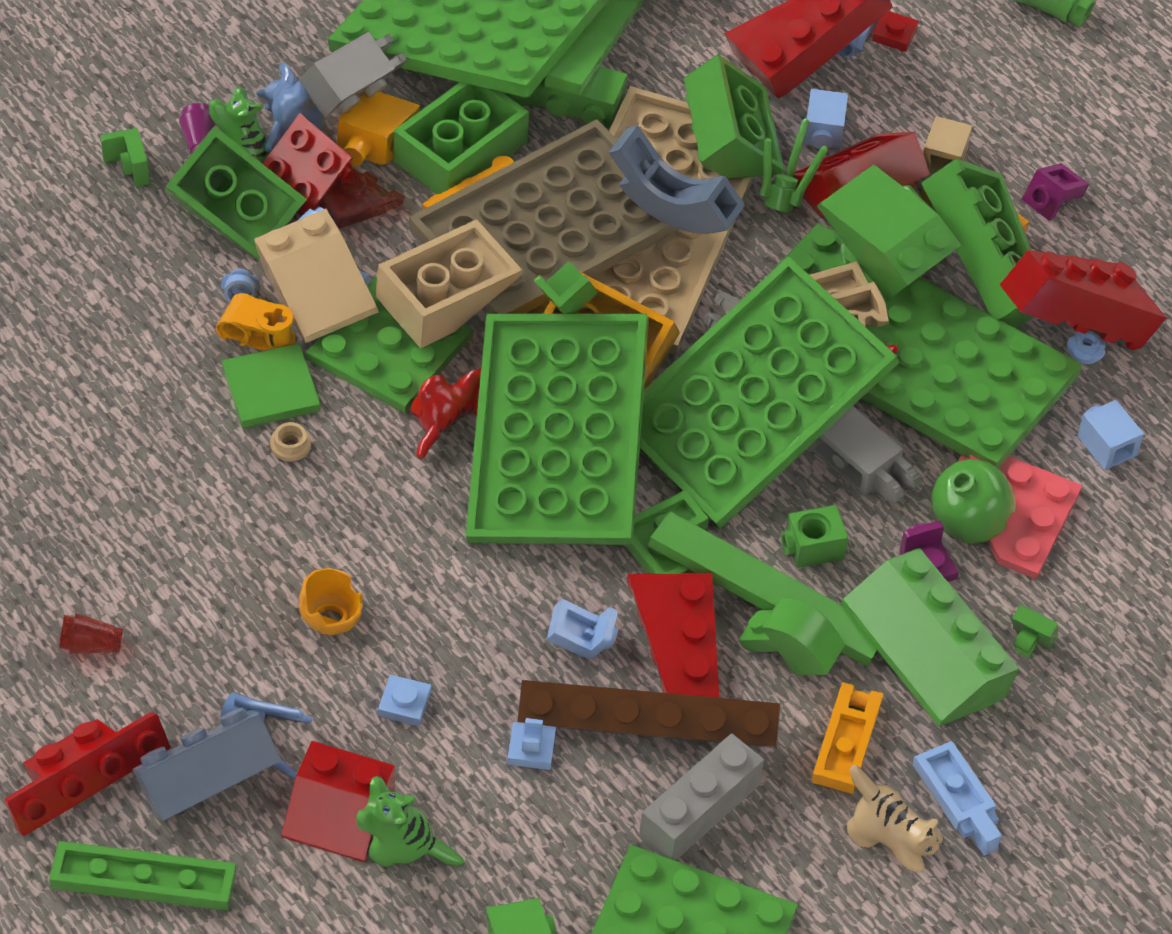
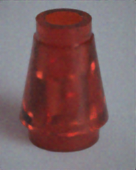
[59,612,123,654]

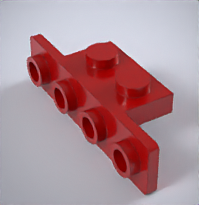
[4,712,171,836]

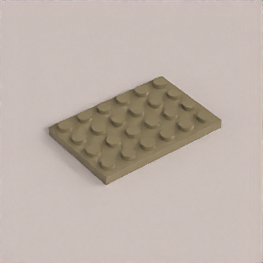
[409,119,679,314]

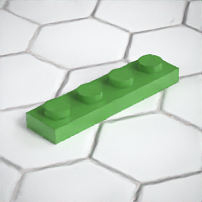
[49,841,237,911]

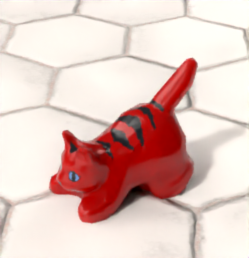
[411,368,481,460]

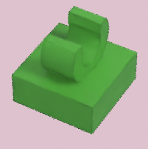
[1012,604,1058,658]

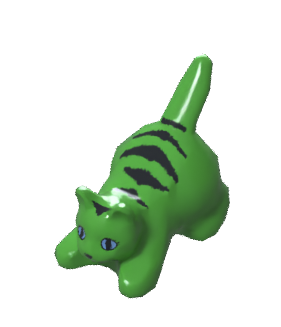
[209,87,269,163]
[356,776,464,867]

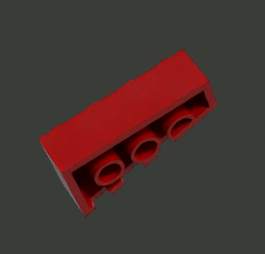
[724,0,893,99]
[999,250,1167,350]

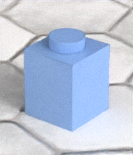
[803,89,848,150]
[1077,400,1144,470]

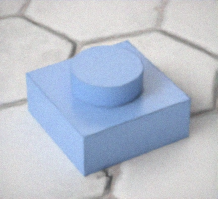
[378,675,432,726]

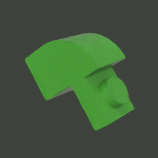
[738,597,846,675]

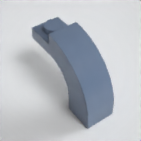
[608,125,745,234]

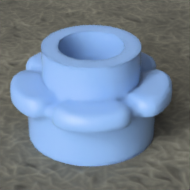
[221,269,260,303]
[1067,331,1106,364]

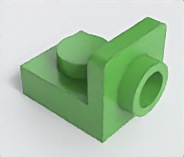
[100,128,150,187]

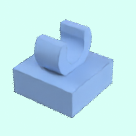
[507,718,556,770]

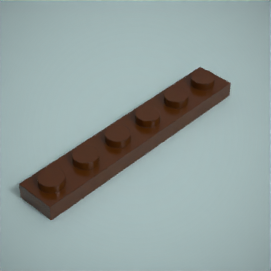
[517,680,781,748]

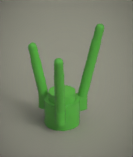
[759,118,828,212]

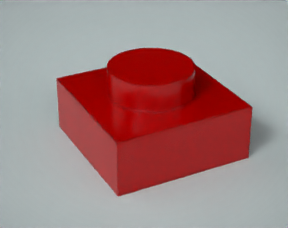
[872,11,919,52]

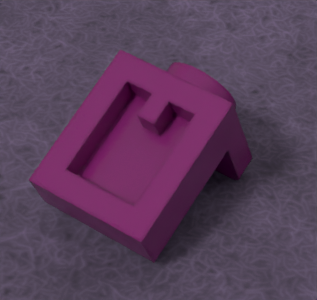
[1022,163,1089,220]
[899,521,959,582]

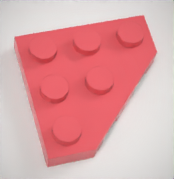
[959,454,1083,580]

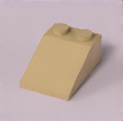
[254,209,378,343]
[376,219,522,349]

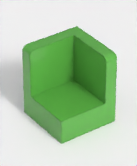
[534,261,598,315]

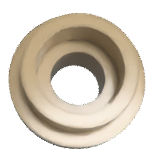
[270,422,311,461]

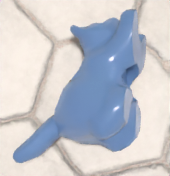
[256,62,326,153]

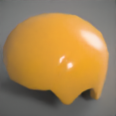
[298,568,363,636]

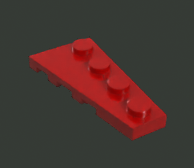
[627,573,720,698]

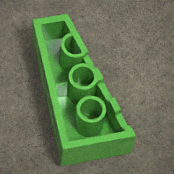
[921,159,1034,327]

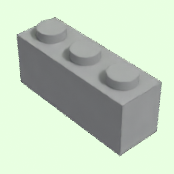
[639,733,764,861]

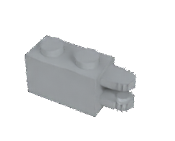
[299,32,408,117]
[809,406,922,504]

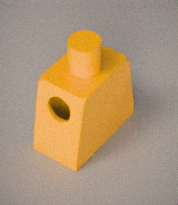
[337,92,420,167]

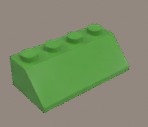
[841,548,1020,727]

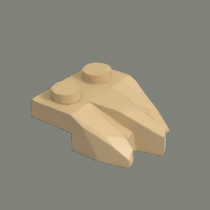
[810,261,889,327]

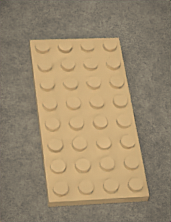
[530,86,754,356]

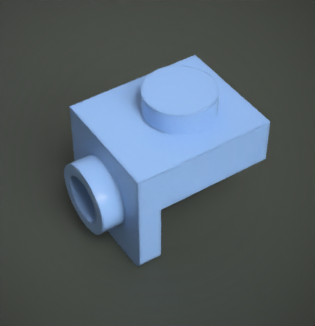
[546,599,618,659]

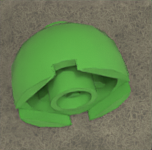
[931,459,1016,544]

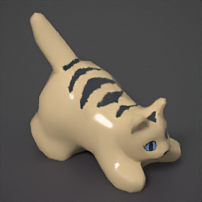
[847,765,943,872]

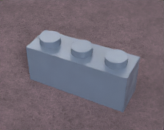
[132,707,282,821]

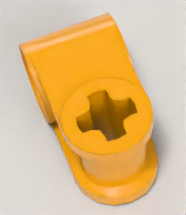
[216,293,296,351]

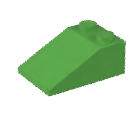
[164,126,307,260]
[817,165,961,301]

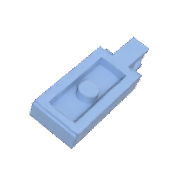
[912,741,1002,856]

